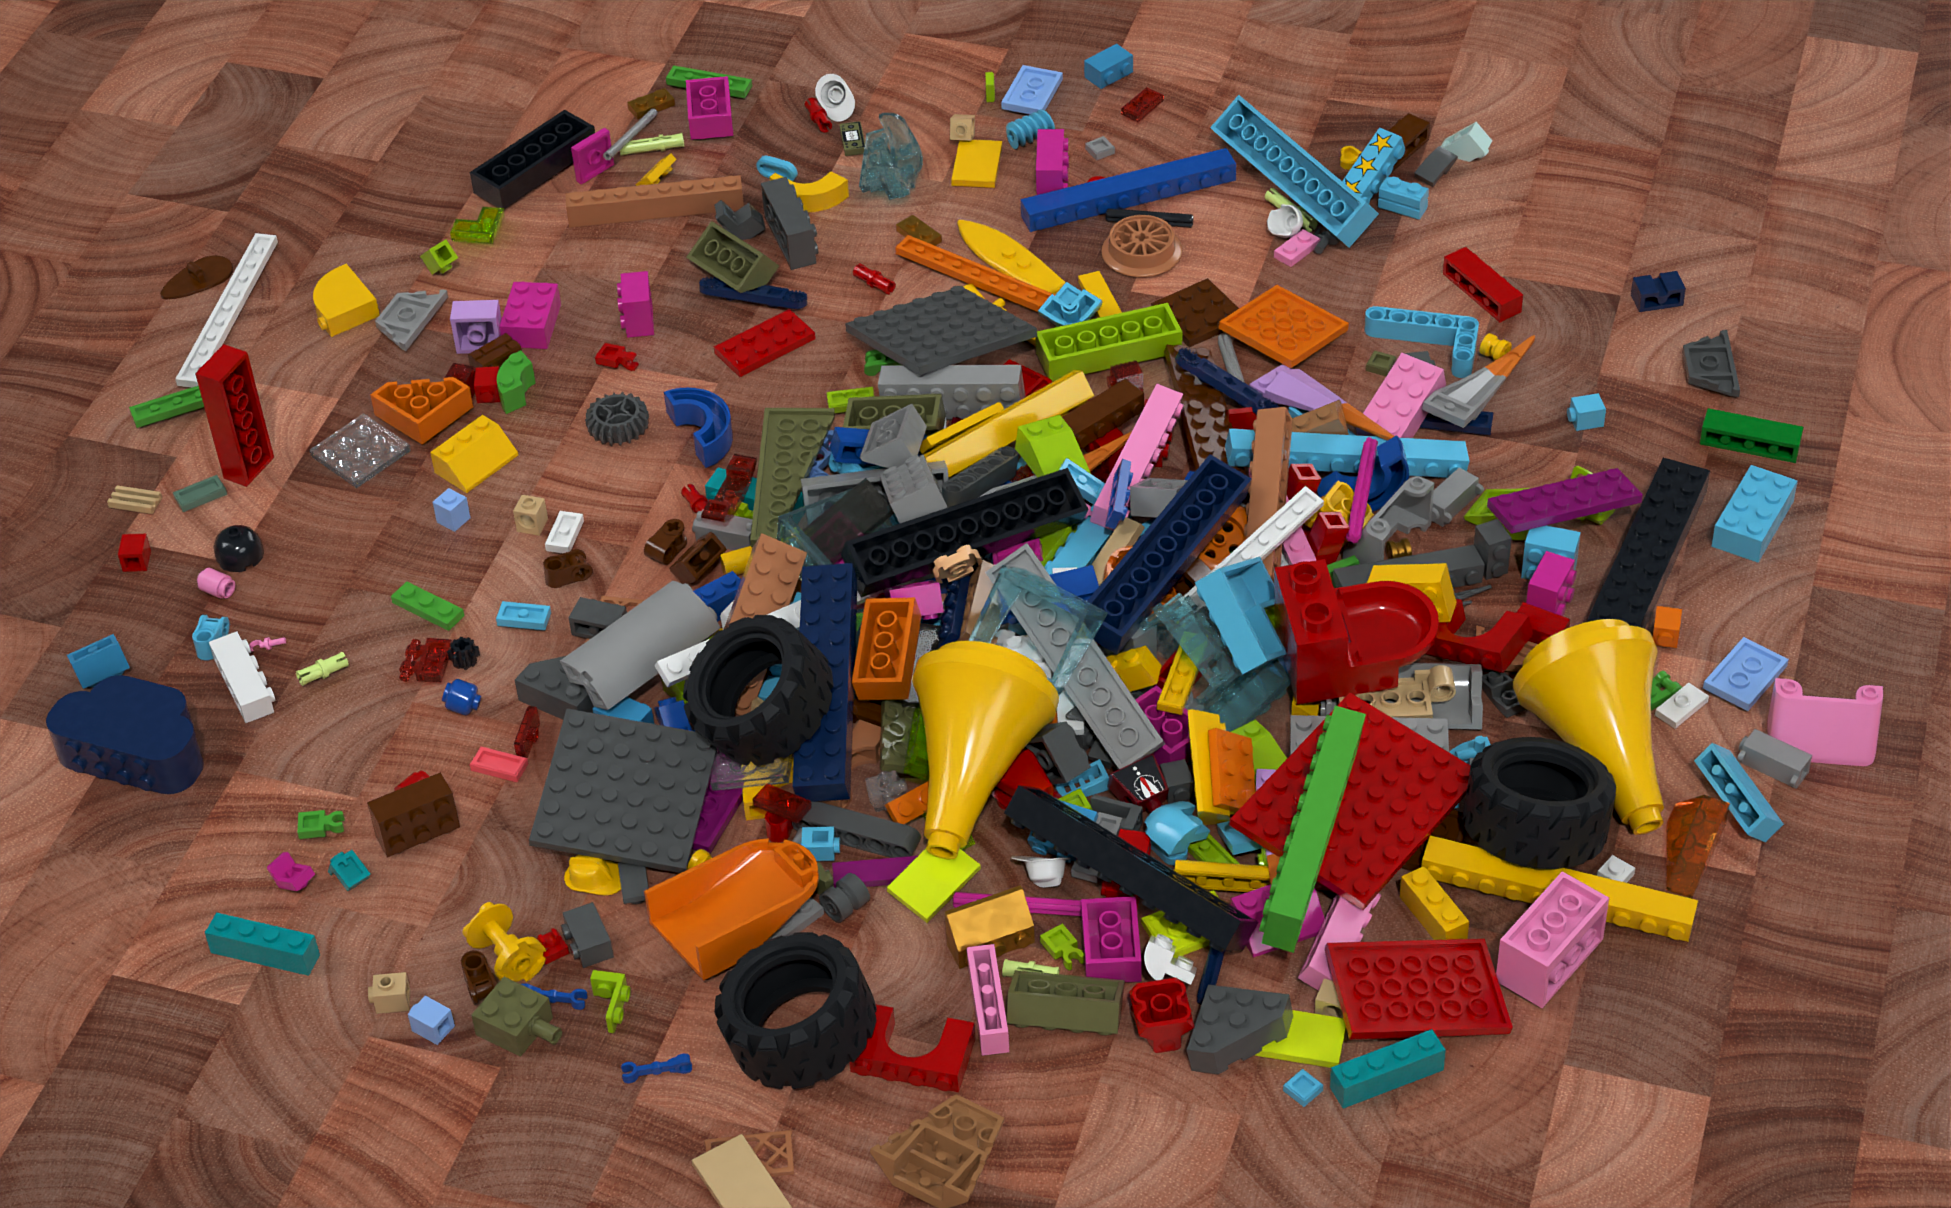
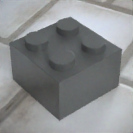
[1024,721,1091,785]

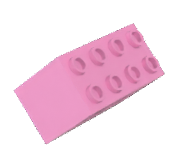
[1496,871,1609,1008]

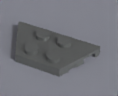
[1682,330,1740,397]

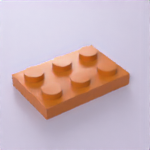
[1208,728,1255,812]

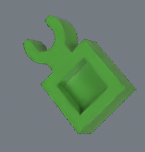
[297,810,345,839]

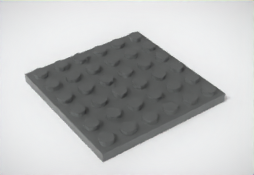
[845,286,1037,376]
[529,709,718,873]

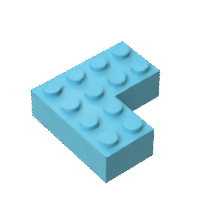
[1195,556,1287,675]

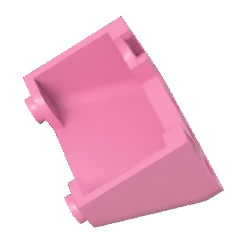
[1767,678,1883,766]

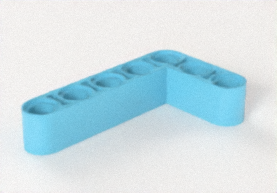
[1364,306,1479,378]

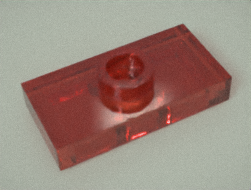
[1121,87,1164,122]
[514,706,540,759]
[753,783,812,824]

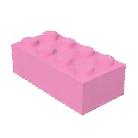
[1356,353,1446,438]

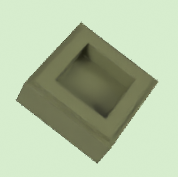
[1366,350,1396,376]

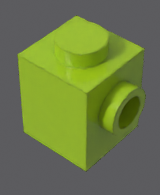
[420,239,458,275]

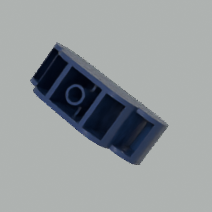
[46,675,204,794]

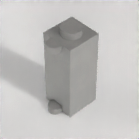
[1431,468,1484,527]
[692,509,753,550]
[1737,729,1812,789]

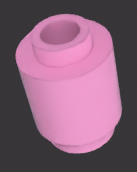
[197,568,235,599]

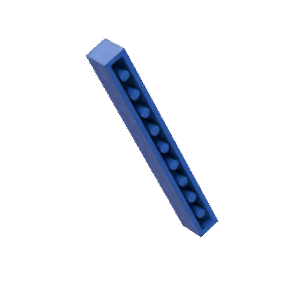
[1020,148,1236,232]

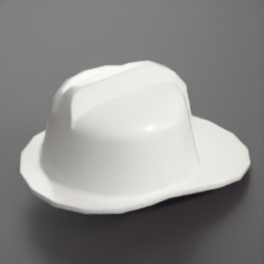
[815,74,855,122]
[1011,856,1071,887]

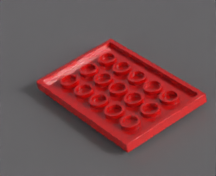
[1325,939,1513,1040]

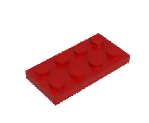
[714,309,816,377]

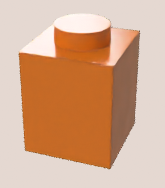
[1652,606,1682,648]

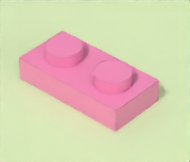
[1274,229,1320,267]

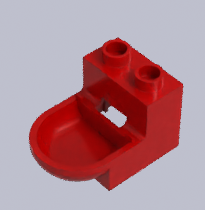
[1274,559,1439,705]

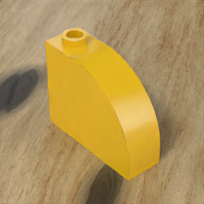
[313,263,380,337]

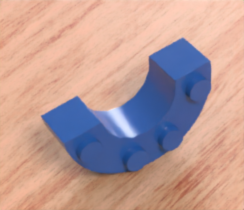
[664,387,733,468]
[1317,435,1409,512]

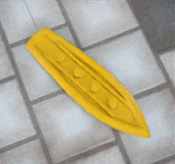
[957,219,1066,295]

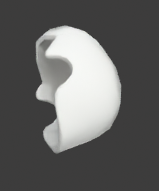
[1267,204,1303,238]

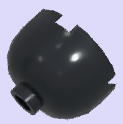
[213,525,264,572]

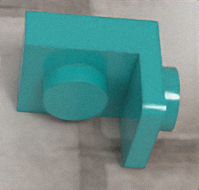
[328,850,371,891]

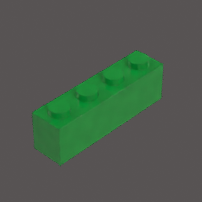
[1700,408,1804,463]

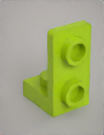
[590,970,631,1033]

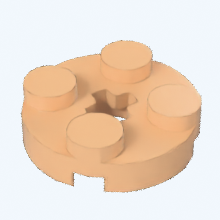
[932,545,982,583]

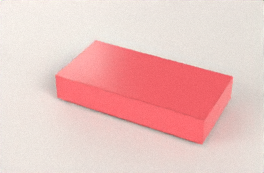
[470,746,528,782]

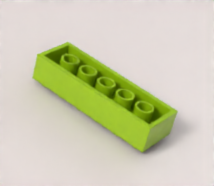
[1036,303,1182,381]

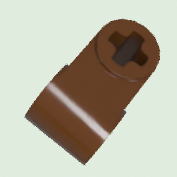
[644,519,687,565]
[543,549,593,588]
[461,950,497,1005]

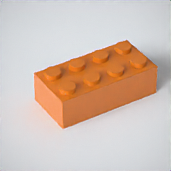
[852,597,922,700]

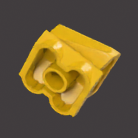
[1304,481,1374,547]

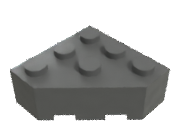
[515,656,594,720]
[1187,985,1293,1074]

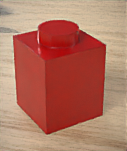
[474,366,500,403]
[118,533,151,572]

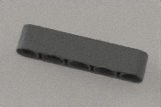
[942,446,1019,507]
[792,801,921,858]

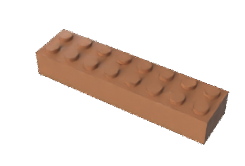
[724,533,807,717]

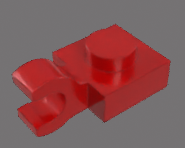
[595,343,639,371]

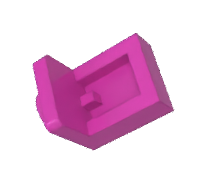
[267,852,315,891]

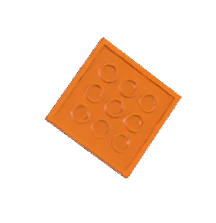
[1219,285,1349,368]

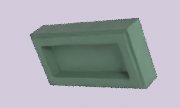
[173,475,227,512]

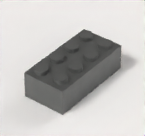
[761,177,819,270]

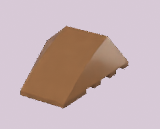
[870,1094,1004,1208]

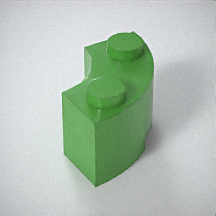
[497,350,536,414]

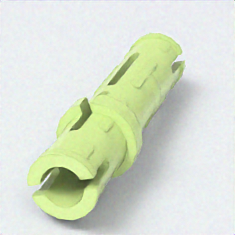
[620,133,685,156]
[1265,188,1318,232]

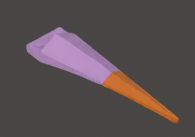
[1249,364,1395,441]

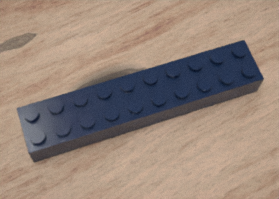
[1078,454,1252,655]
[792,563,858,803]

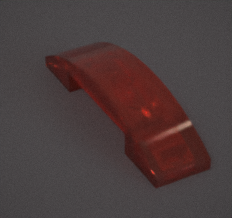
[701,454,757,522]

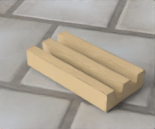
[107,485,162,514]

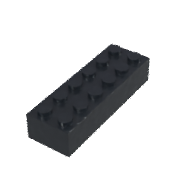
[470,110,595,210]

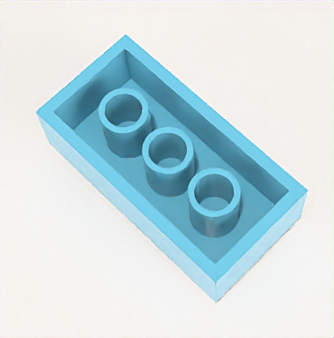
[1711,465,1798,563]

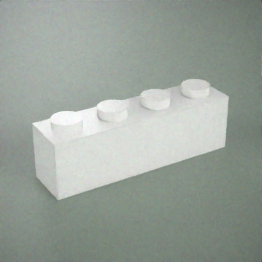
[209,632,276,723]

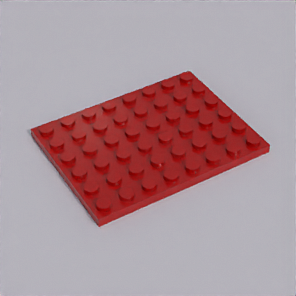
[1229,692,1471,910]

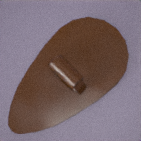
[160,255,233,300]

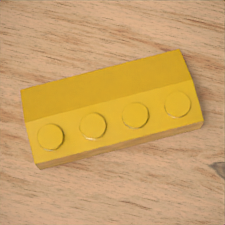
[1187,709,1235,825]

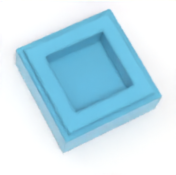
[1283,1069,1323,1107]

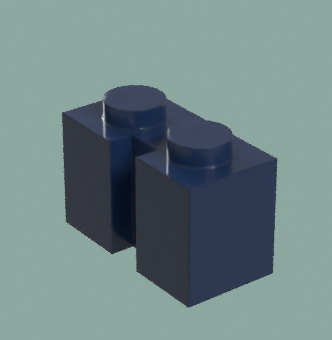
[1631,271,1686,312]

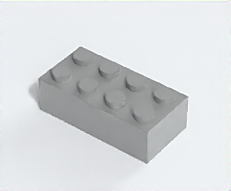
[880,454,948,523]

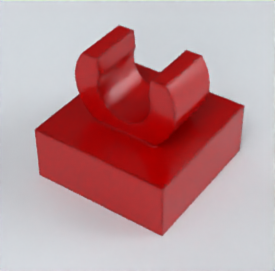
[536,928,570,965]

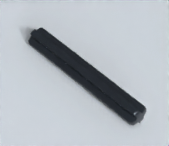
[1106,208,1194,228]

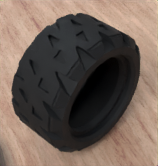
[683,615,834,766]
[1462,737,1616,869]
[714,932,877,1089]

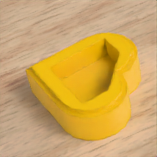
[1340,146,1361,170]

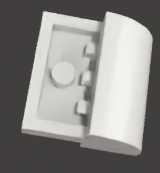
[1144,934,1197,985]

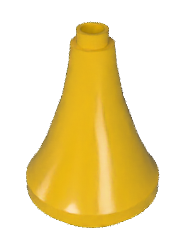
[1513,619,1664,835]
[912,641,1059,859]

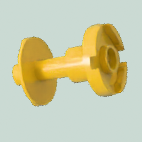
[462,902,546,982]

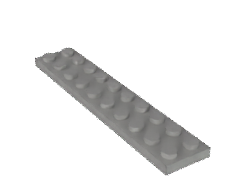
[985,543,1166,769]

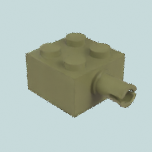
[471,977,562,1057]

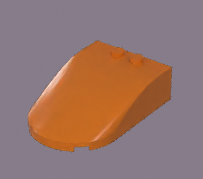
[644,838,819,981]

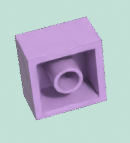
[450,300,502,354]

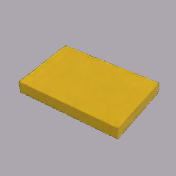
[951,140,1003,188]

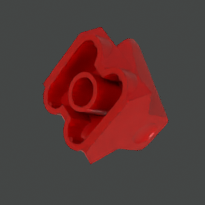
[991,749,1062,810]
[1129,978,1195,1053]

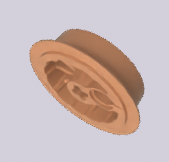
[1101,215,1183,277]

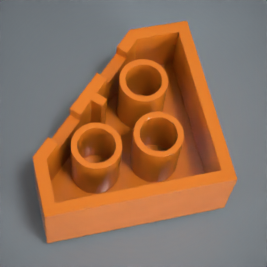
[370,377,473,445]

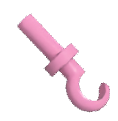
[249,637,286,652]

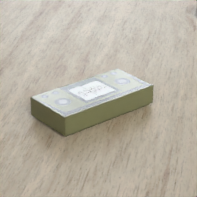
[839,121,866,156]

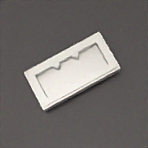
[1655,683,1709,729]

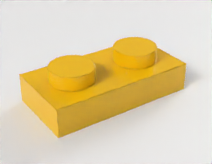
[635,153,677,186]

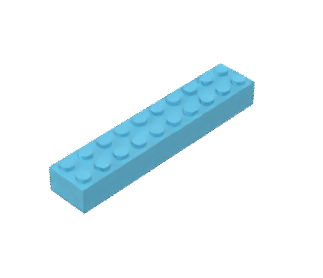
[1210,95,1379,248]

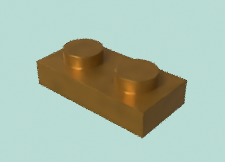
[627,88,675,120]
[896,215,942,246]

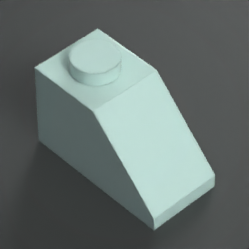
[1441,122,1492,162]

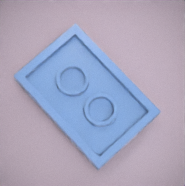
[1001,65,1063,114]
[1703,637,1789,711]

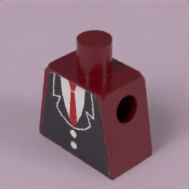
[1107,753,1169,813]

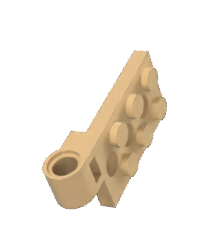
[1338,665,1456,718]

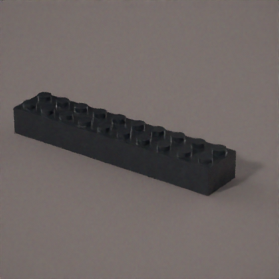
[1587,457,1710,628]
[840,468,1089,597]
[1004,785,1259,953]

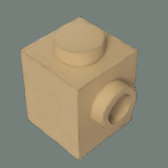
[368,972,410,1014]

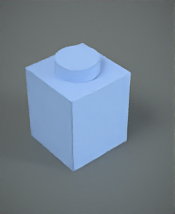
[433,488,471,532]
[408,996,455,1045]

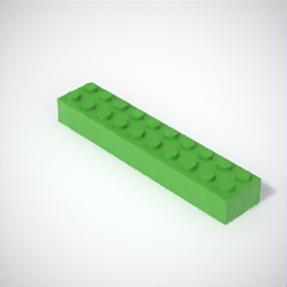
[1259,706,1366,953]

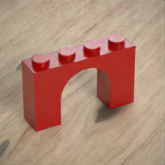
[1287,464,1350,565]
[1426,599,1533,673]
[849,1004,976,1092]

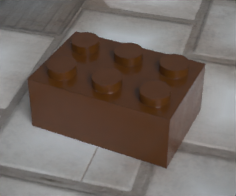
[367,772,460,857]

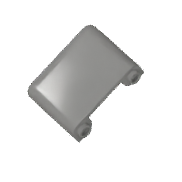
[1342,476,1434,564]

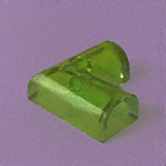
[450,207,505,244]

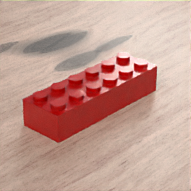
[195,344,274,487]

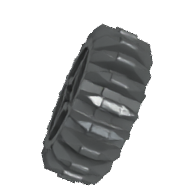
[585,392,649,446]

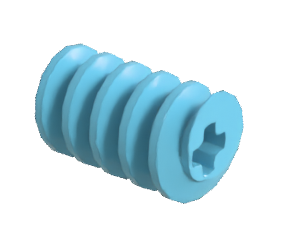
[1006,109,1055,149]

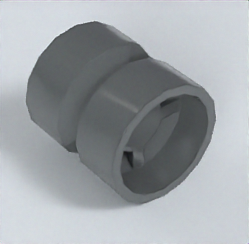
[819,873,870,923]

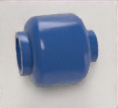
[442,679,482,716]

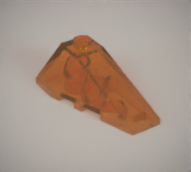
[1666,795,1730,899]

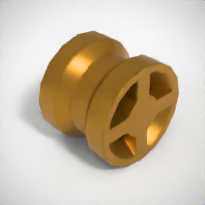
[1386,538,1412,559]

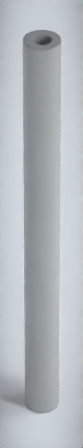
[603,109,658,160]

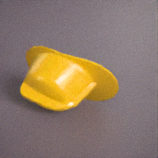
[564,855,621,896]

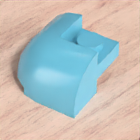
[1038,282,1102,327]
[1145,801,1210,855]

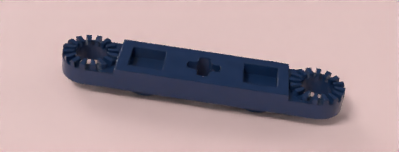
[699,277,807,309]
[1175,348,1279,414]

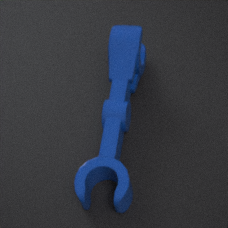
[521,983,588,1010]
[621,1053,692,1083]

